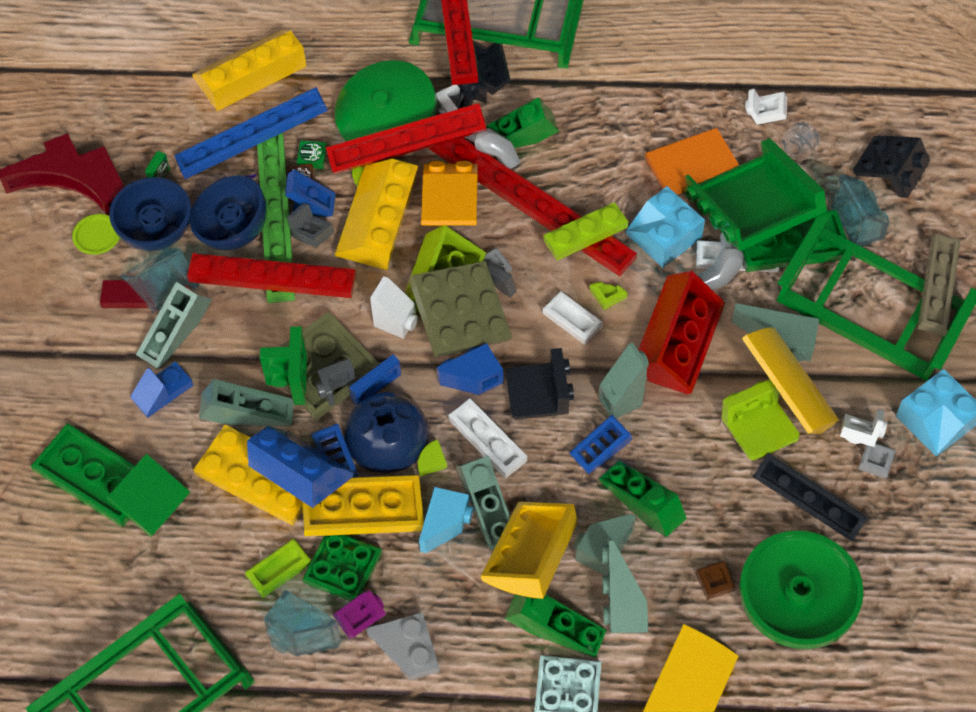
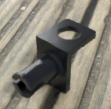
[455,83,488,109]

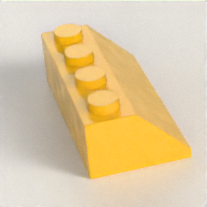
[192,30,307,111]
[335,159,418,270]

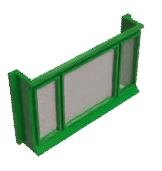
[409,0,584,69]

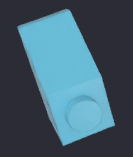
[419,487,474,553]

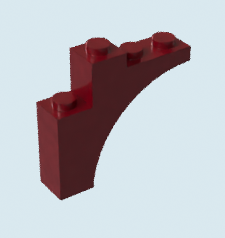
[0,133,124,215]

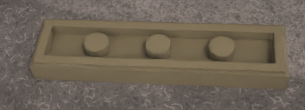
[917,233,961,336]

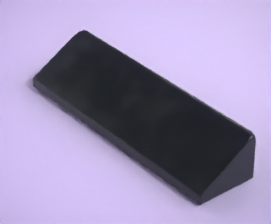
[753,452,870,542]

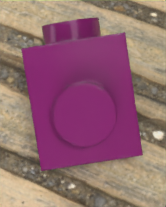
[332,590,386,640]

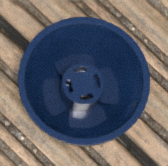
[190,175,267,250]
[109,177,191,252]
[344,392,429,473]

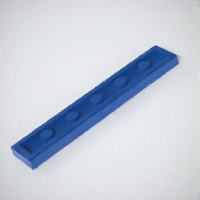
[174,87,328,179]

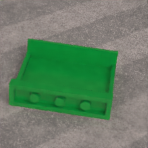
[684,138,827,252]

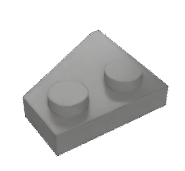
[366,612,440,681]

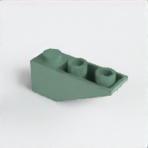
[598,342,649,419]
[456,456,510,550]
[601,538,648,633]

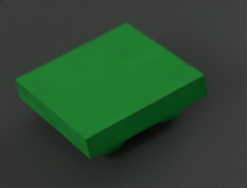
[106,453,191,537]
[302,535,382,601]

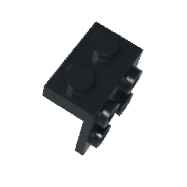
[853,135,931,198]
[506,348,574,420]

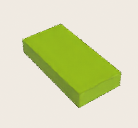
[245,538,311,598]

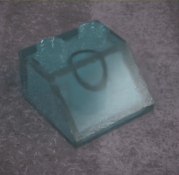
[831,174,889,247]
[263,589,341,657]

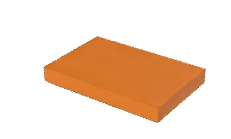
[645,128,740,195]

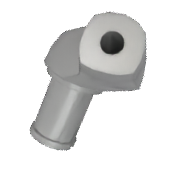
[465,128,521,169]
[698,233,744,290]

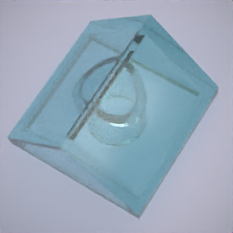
[121,248,199,313]

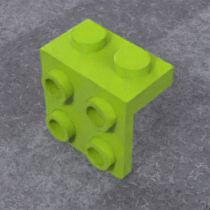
[722,379,800,460]

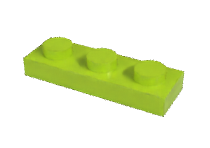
[543,202,628,261]

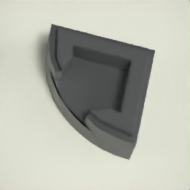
[488,264,516,298]

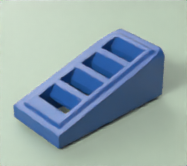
[569,415,633,475]
[311,424,359,478]

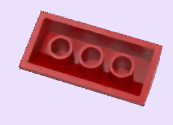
[638,270,725,394]

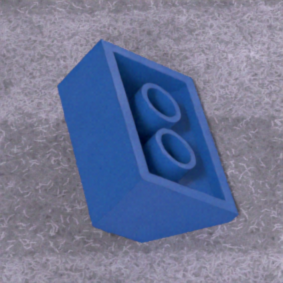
[247,426,353,508]

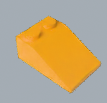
[421,161,478,225]

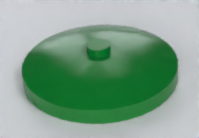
[335,60,438,142]
[739,530,864,649]

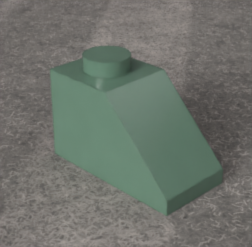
[573,514,636,576]

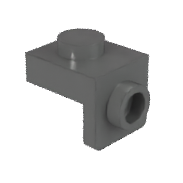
[287,203,334,248]
[315,359,355,406]

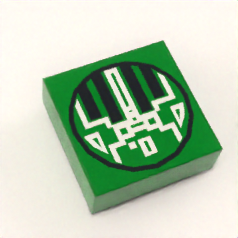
[297,141,327,169]
[145,151,170,178]

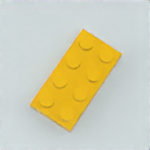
[193,425,303,526]
[302,475,424,536]

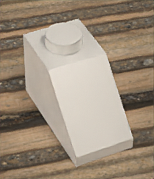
[370,276,418,339]

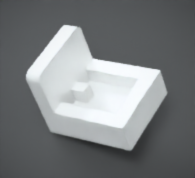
[436,85,460,115]
[745,89,787,125]
[840,409,888,447]

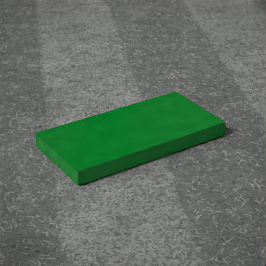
[742,209,847,272]
[30,423,136,528]

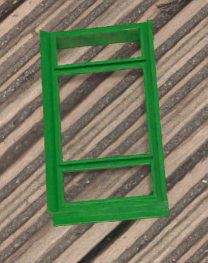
[776,212,976,381]
[25,593,255,712]

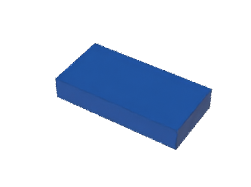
[349,354,401,405]

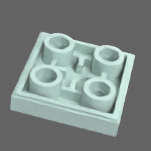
[534,655,602,712]

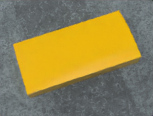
[742,327,840,434]
[481,502,578,599]
[643,624,739,712]

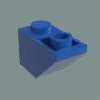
[437,344,503,395]

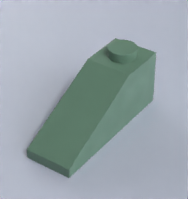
[136,282,212,369]
[732,303,819,361]
[199,379,294,426]

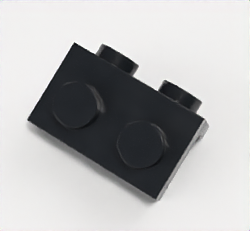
[473,40,510,95]

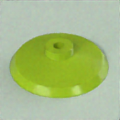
[72,214,120,255]

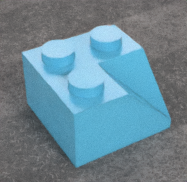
[626,186,705,268]
[896,369,976,456]

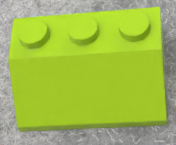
[405,225,486,313]

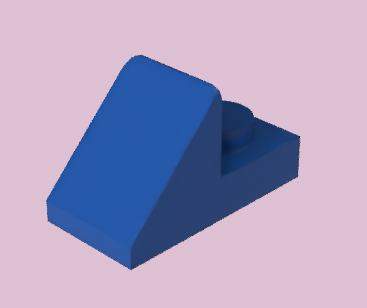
[285,170,336,217]
[130,361,194,418]

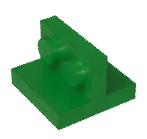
[260,326,307,405]

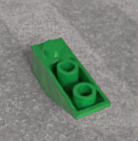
[474,97,559,148]
[599,461,687,537]
[505,594,606,658]

